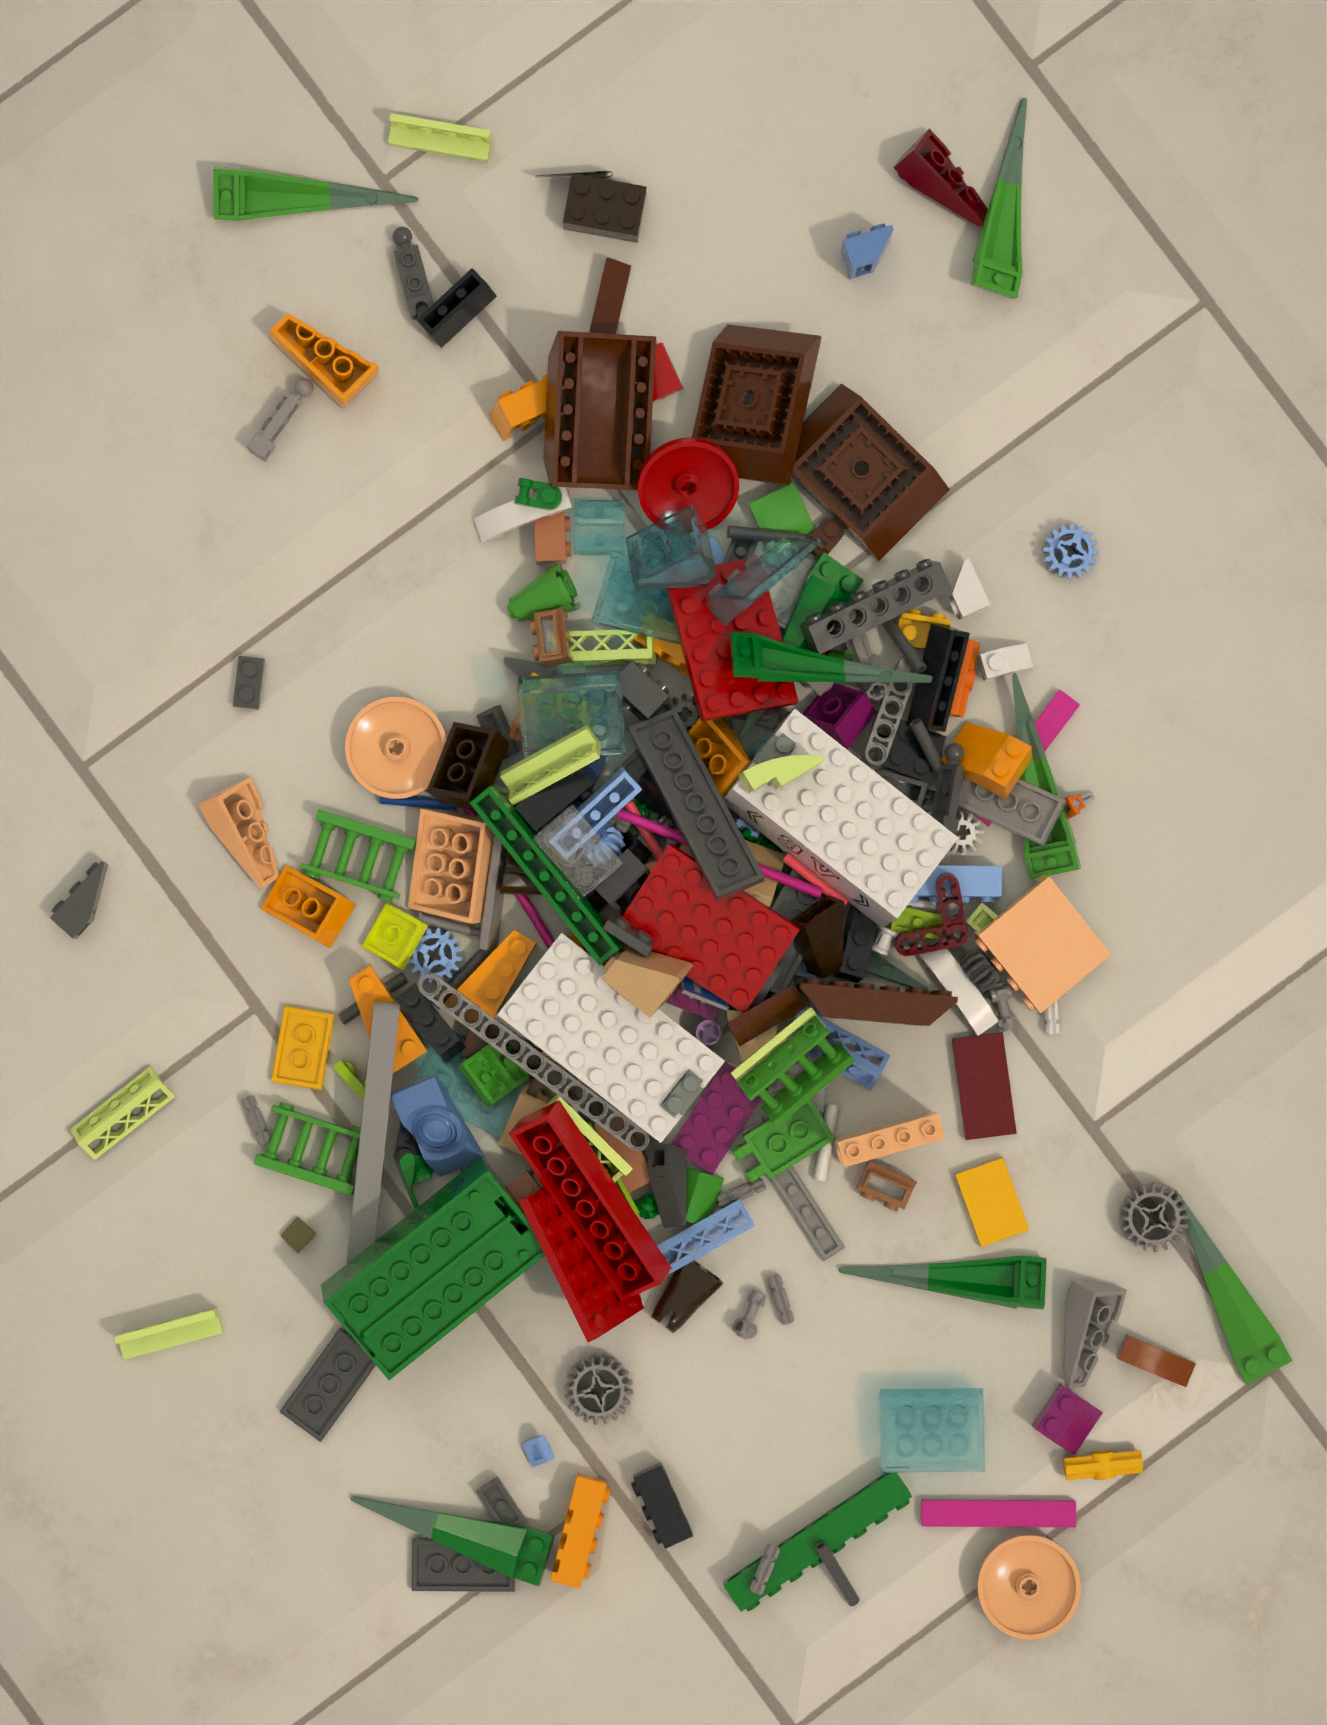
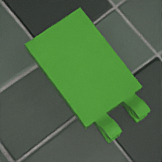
[731,1099,835,1182]

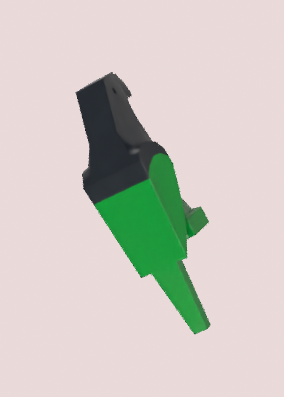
[393,1121,434,1209]

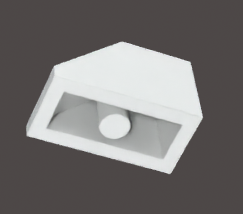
[948,559,990,620]
[978,643,1033,682]

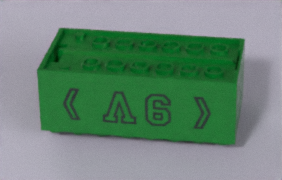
[321,1156,545,1380]

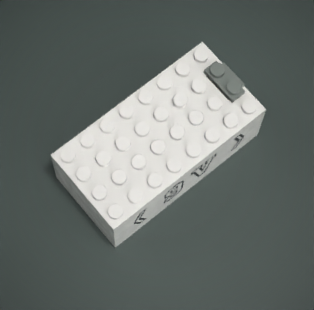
[723,709,958,928]
[497,933,725,1143]

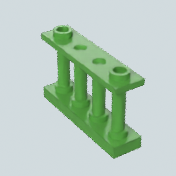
[300,809,416,902]
[737,1016,855,1128]
[253,1102,361,1195]

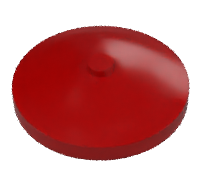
[637,437,739,534]

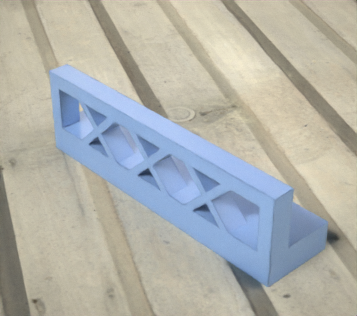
[793,1008,890,1090]
[657,1199,755,1275]

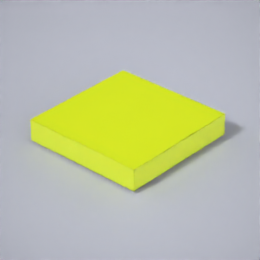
[361,902,428,970]

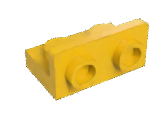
[895,609,951,650]

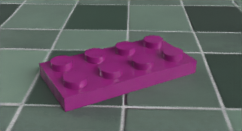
[672,1061,768,1175]

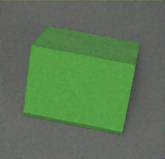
[686,1167,724,1224]

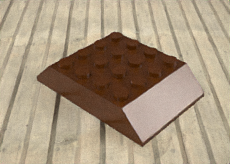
[543,331,656,490]

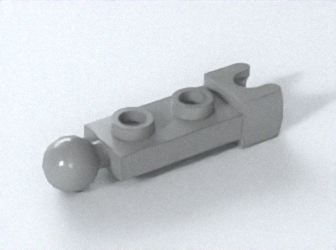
[247,378,314,462]

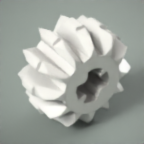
[951,811,984,855]

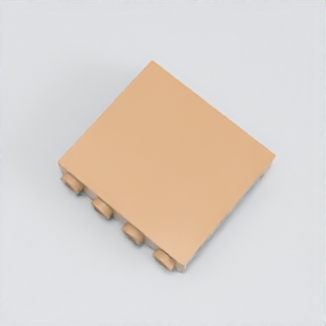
[973,874,1111,1013]
[833,1111,945,1167]

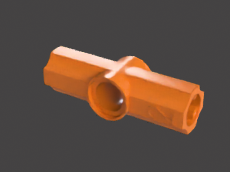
[949,639,980,718]

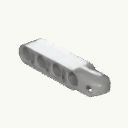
[860,656,916,770]

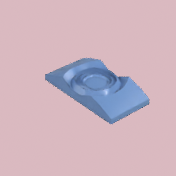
[390,1074,485,1177]

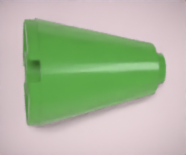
[507,563,580,622]

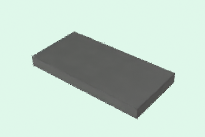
[280,1328,376,1442]
[412,1538,515,1592]

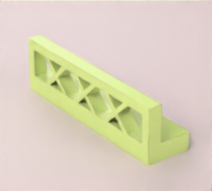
[388,113,492,163]
[551,628,656,668]
[500,724,601,805]
[730,1007,826,1082]
[70,1066,175,1160]
[545,1095,633,1182]
[114,1307,224,1360]

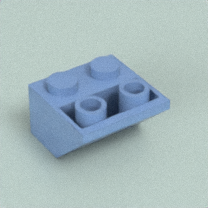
[841,224,894,279]

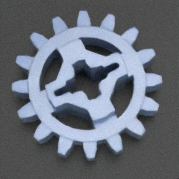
[1042,523,1099,580]
[408,928,463,983]

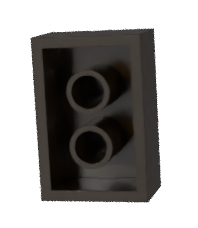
[563,173,647,243]
[427,722,510,810]

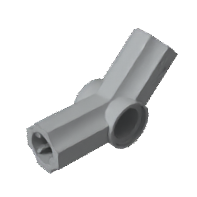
[844,633,888,700]

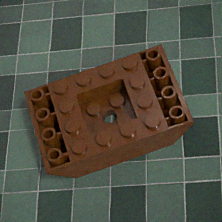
[692,324,822,486]
[792,383,950,562]
[797,978,958,1026]

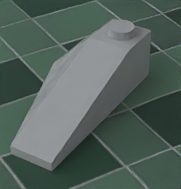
[1065,1280,1127,1388]

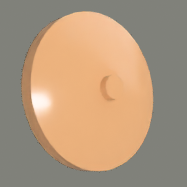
[345,697,447,799]
[977,1534,1081,1640]

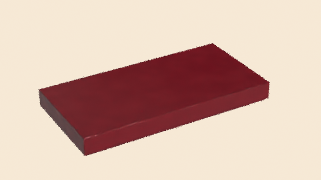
[952,1032,1017,1140]

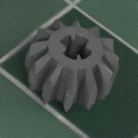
[665,694,700,732]
[960,948,1001,992]

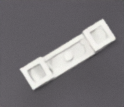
[474,487,573,543]
[918,940,998,1036]

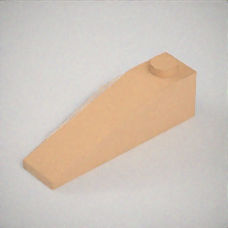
[198,777,279,889]

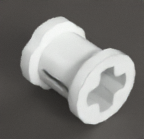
[871,925,898,957]

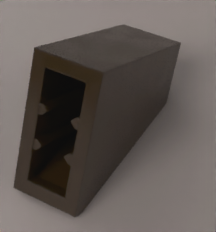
[791,896,845,979]

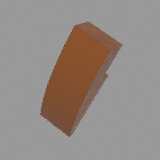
[1116,1334,1196,1387]

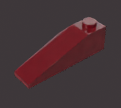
[893,128,988,227]

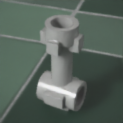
[987,982,1018,1032]
[733,1290,766,1339]

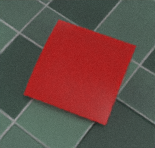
[653,343,683,402]

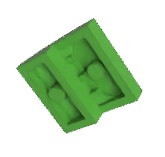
[748,482,815,552]
[458,1042,532,1108]

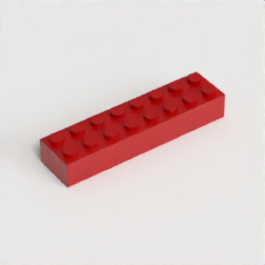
[508,1100,672,1301]

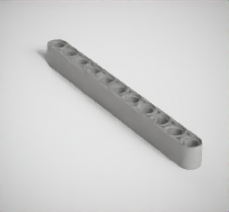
[418,973,649,1151]
[347,1001,400,1263]

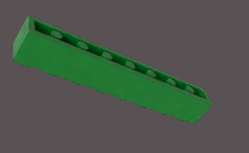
[470,785,624,965]
[723,1467,912,1612]

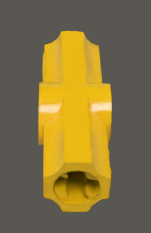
[1063,1450,1143,1481]

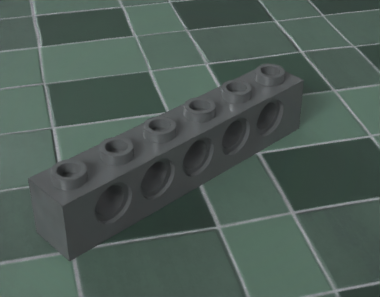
[799,559,951,654]

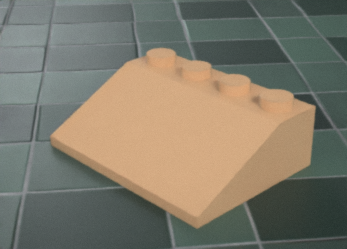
[408,808,494,924]

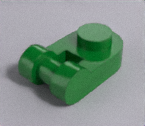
[514,478,562,510]

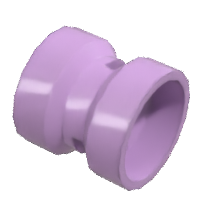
[695,1020,721,1045]

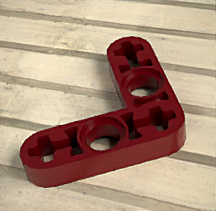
[895,873,968,956]

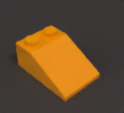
[688,718,751,797]
[942,722,1032,799]
[260,865,356,949]

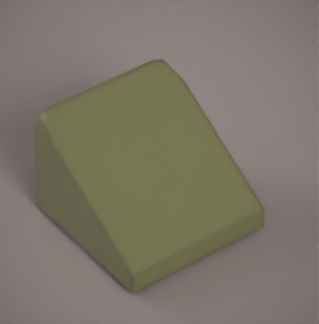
[280,1217,317,1253]

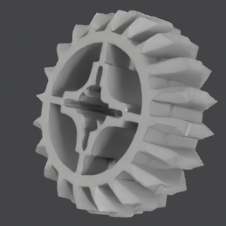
[1119,1182,1189,1252]
[564,1354,633,1425]

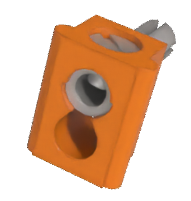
[1064,792,1095,819]

